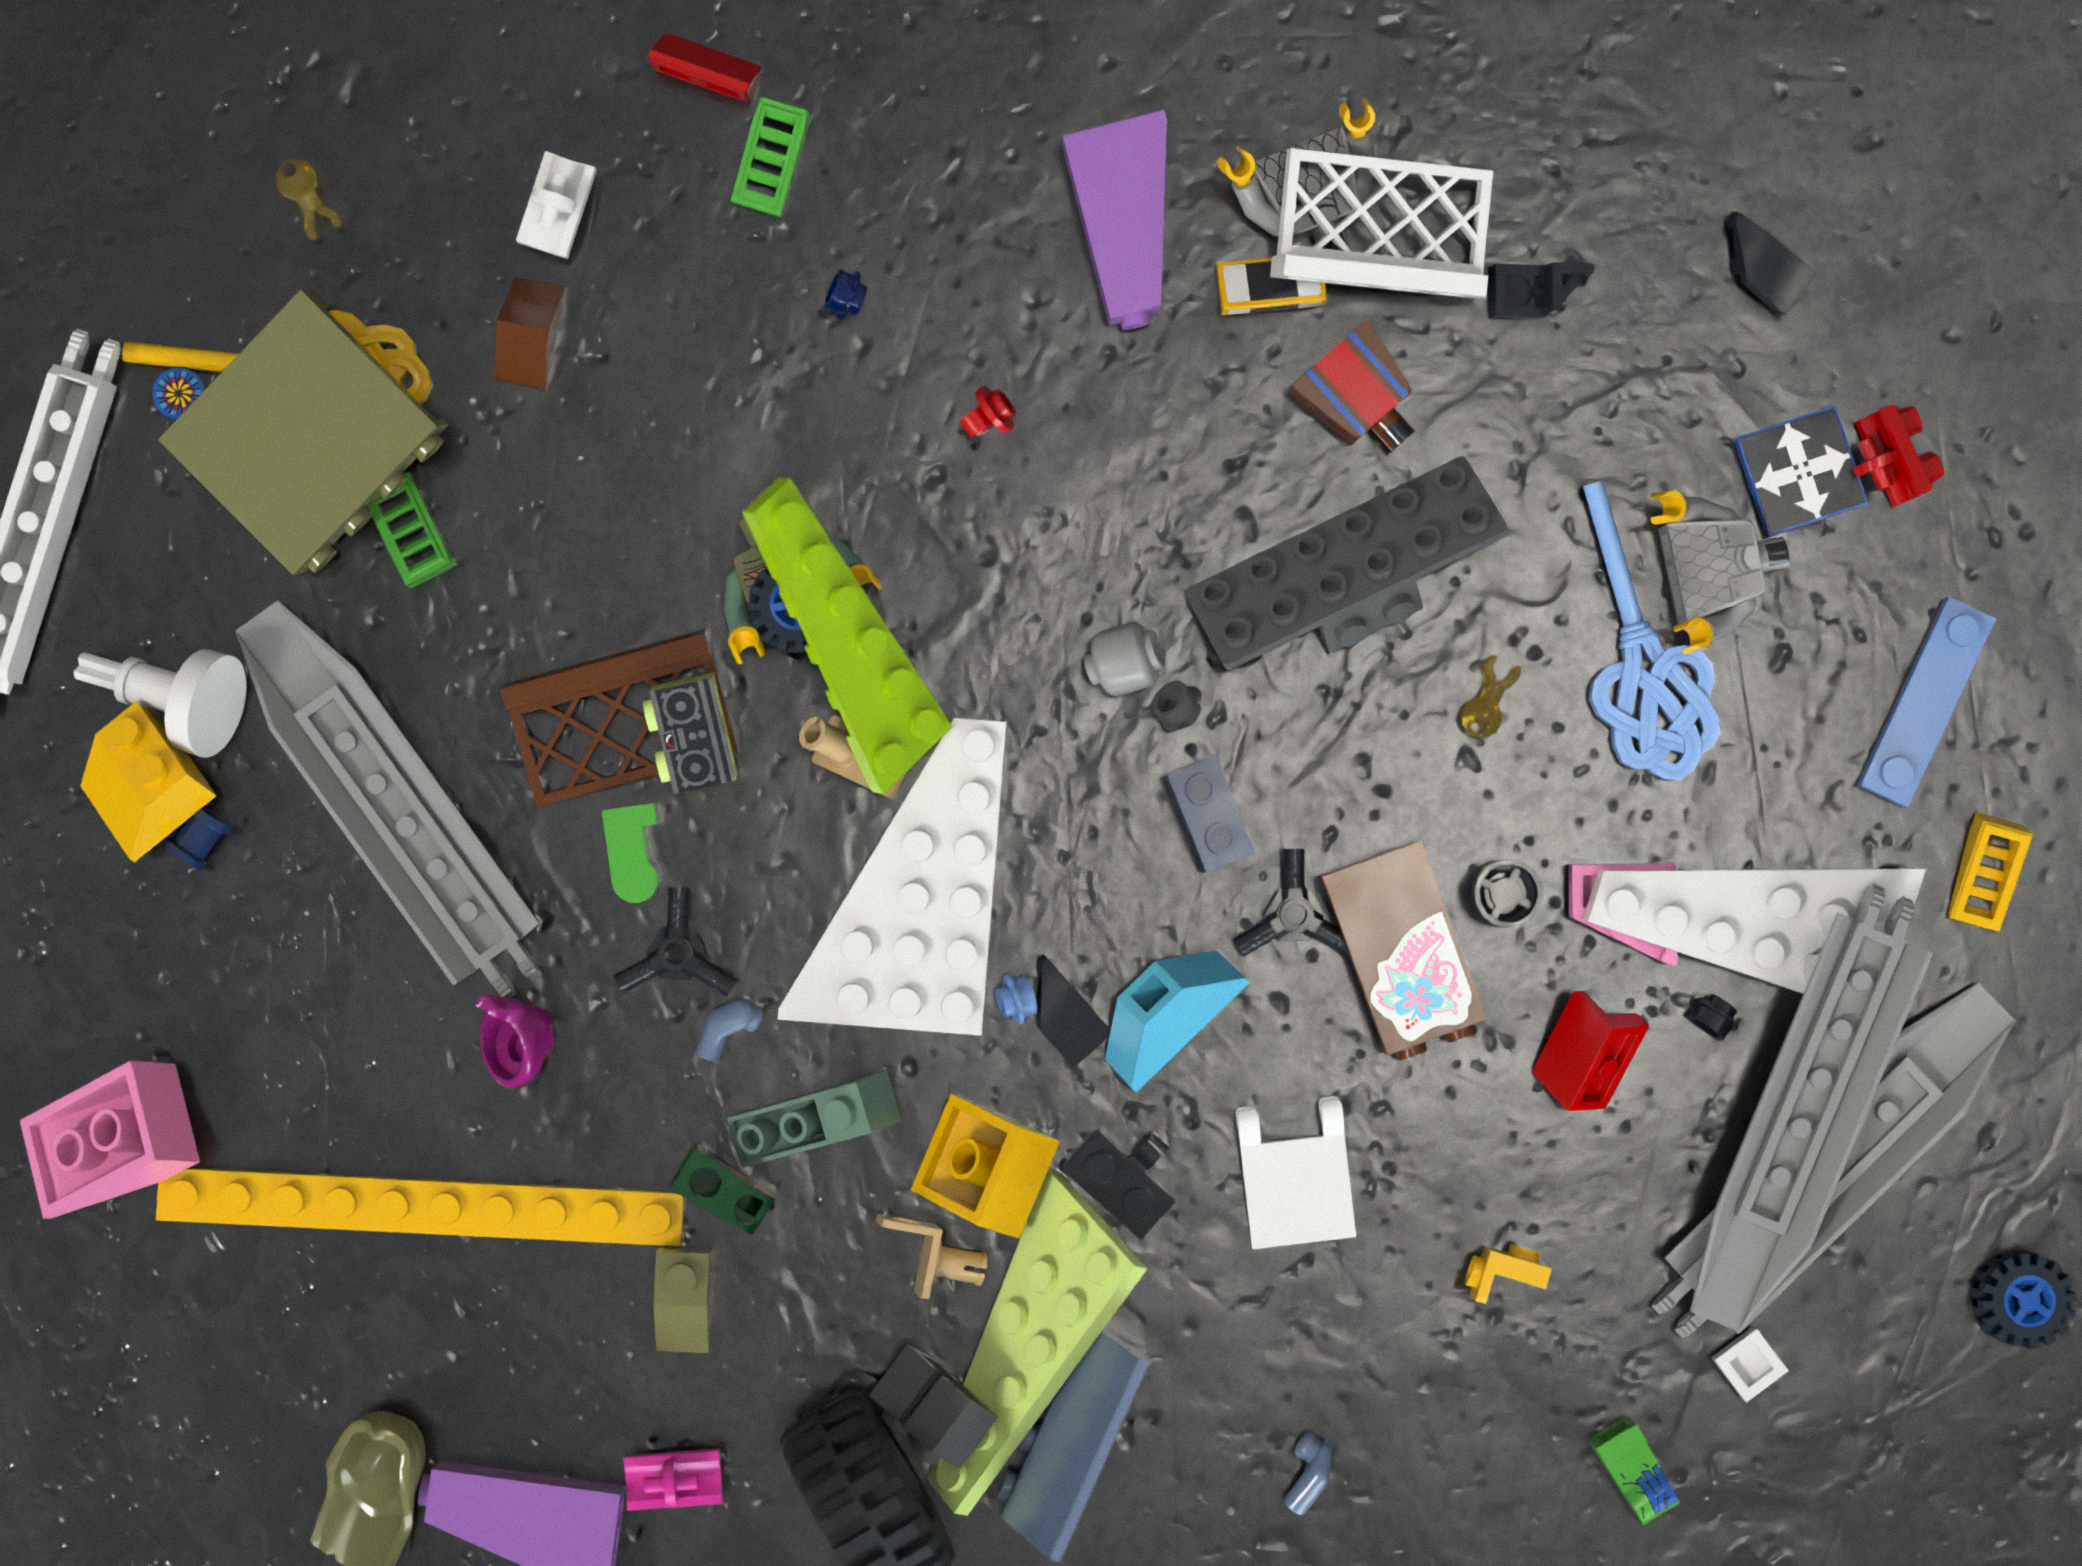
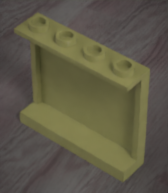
[158,289,449,575]

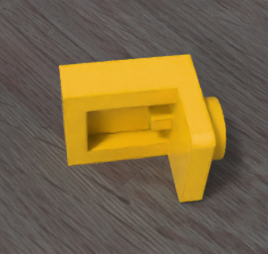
[1465,1243,1552,1304]

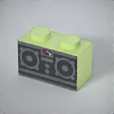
[643,672,738,794]

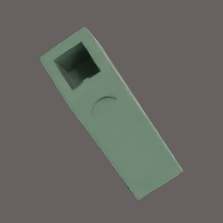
[727,1070,902,1168]

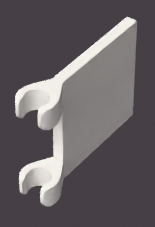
[1235,1096,1356,1249]

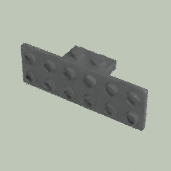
[1185,456,1509,670]

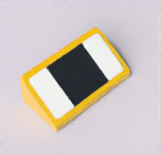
[1216,258,1327,315]

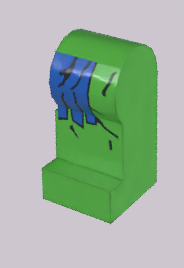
[602,803,662,903]
[1587,1415,1680,1525]

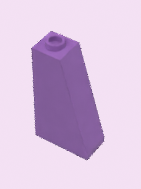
[1062,110,1167,330]
[418,1461,626,1566]

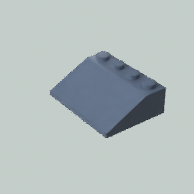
[996,1325,1149,1563]

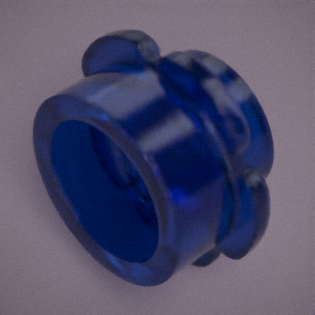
[824,269,867,320]

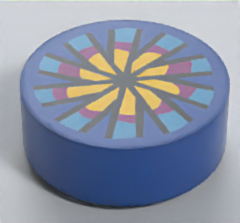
[152,367,207,421]

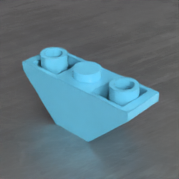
[1105,950,1249,1093]

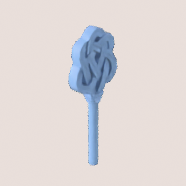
[1583,480,1720,780]

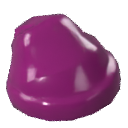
[475,993,556,1088]

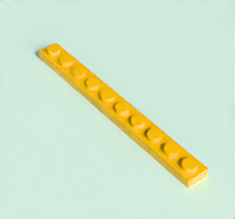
[156,1167,685,1247]

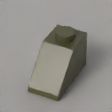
[653,1246,715,1353]

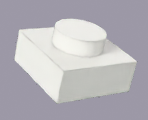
[1711,1326,1788,1402]

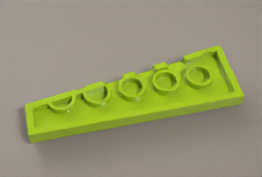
[742,478,953,794]

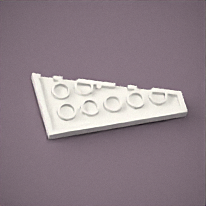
[1582,868,1926,994]

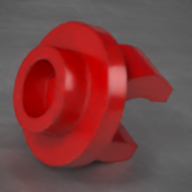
[959,386,1016,438]

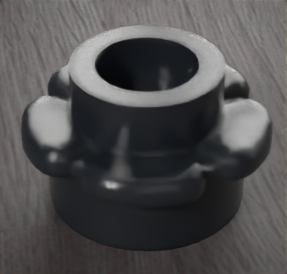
[1688,994,1739,1041]

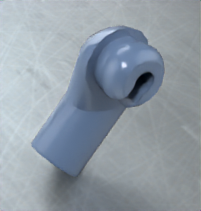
[694,998,764,1063]
[1284,1432,1332,1515]

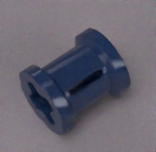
[163,806,233,871]

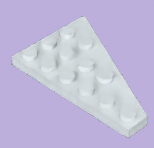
[778,718,1006,1035]

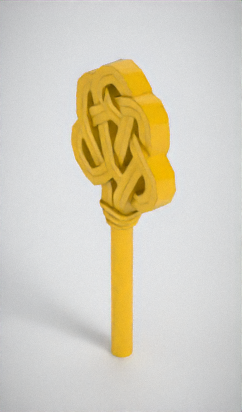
[122,310,433,404]

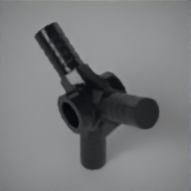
[1233,849,1348,957]
[613,887,737,997]

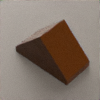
[494,277,567,390]

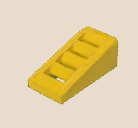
[1947,812,2034,932]

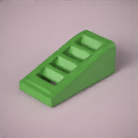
[731,97,812,218]
[368,472,458,589]

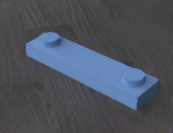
[1856,596,1996,808]

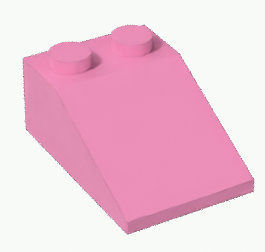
[20,1060,200,1219]

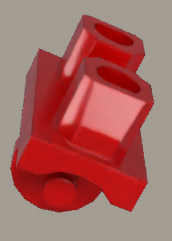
[1852,404,1945,507]

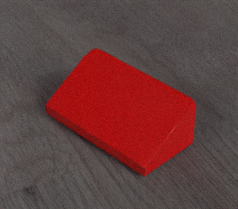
[648,34,762,103]

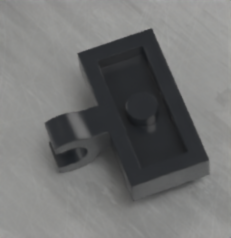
[1063,1129,1176,1240]

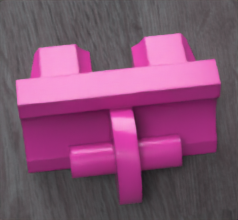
[623,1448,724,1511]

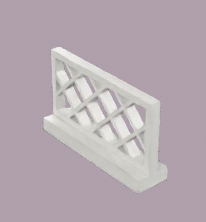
[1270,148,1493,298]

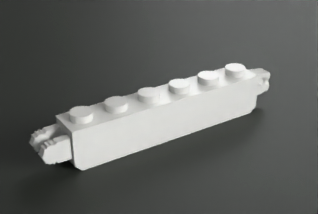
[0,329,121,695]

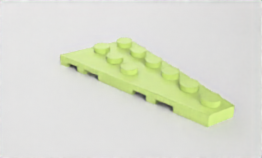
[927,1169,1147,1516]

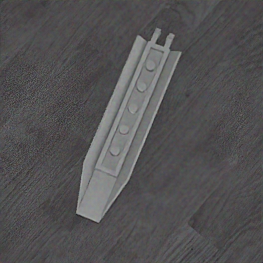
[235,600,542,998]
[1690,883,1933,1332]
[1652,982,2015,1338]

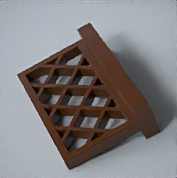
[500,629,739,807]

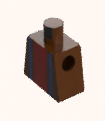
[1288,319,1415,452]

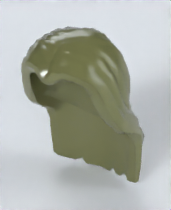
[309,1411,426,1566]

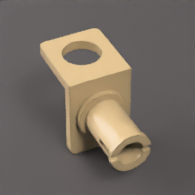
[799,715,908,799]
[876,1213,987,1299]

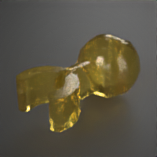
[275,159,342,241]
[1461,655,1522,738]

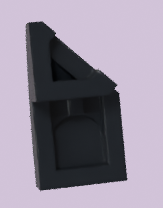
[1728,211,1817,315]
[1488,262,1594,319]
[1035,954,1111,1067]

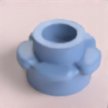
[995,974,1037,1024]

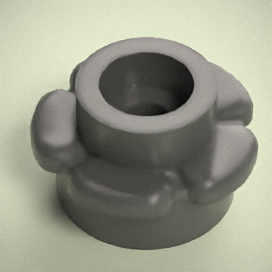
[1153,681,1202,731]

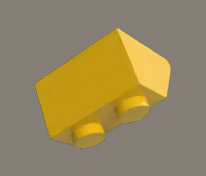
[80,701,216,863]
[911,1094,1060,1239]

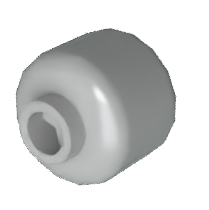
[1084,621,1166,697]

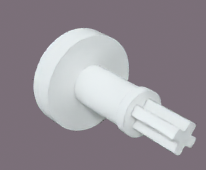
[74,649,247,758]

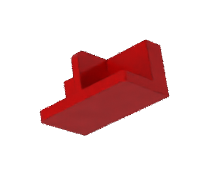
[1533,991,1649,1111]

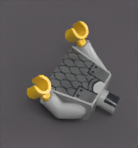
[1217,98,1375,251]
[1650,490,1790,654]

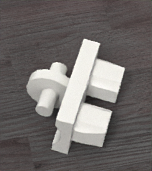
[516,151,597,259]

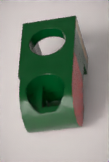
[670,1142,776,1234]

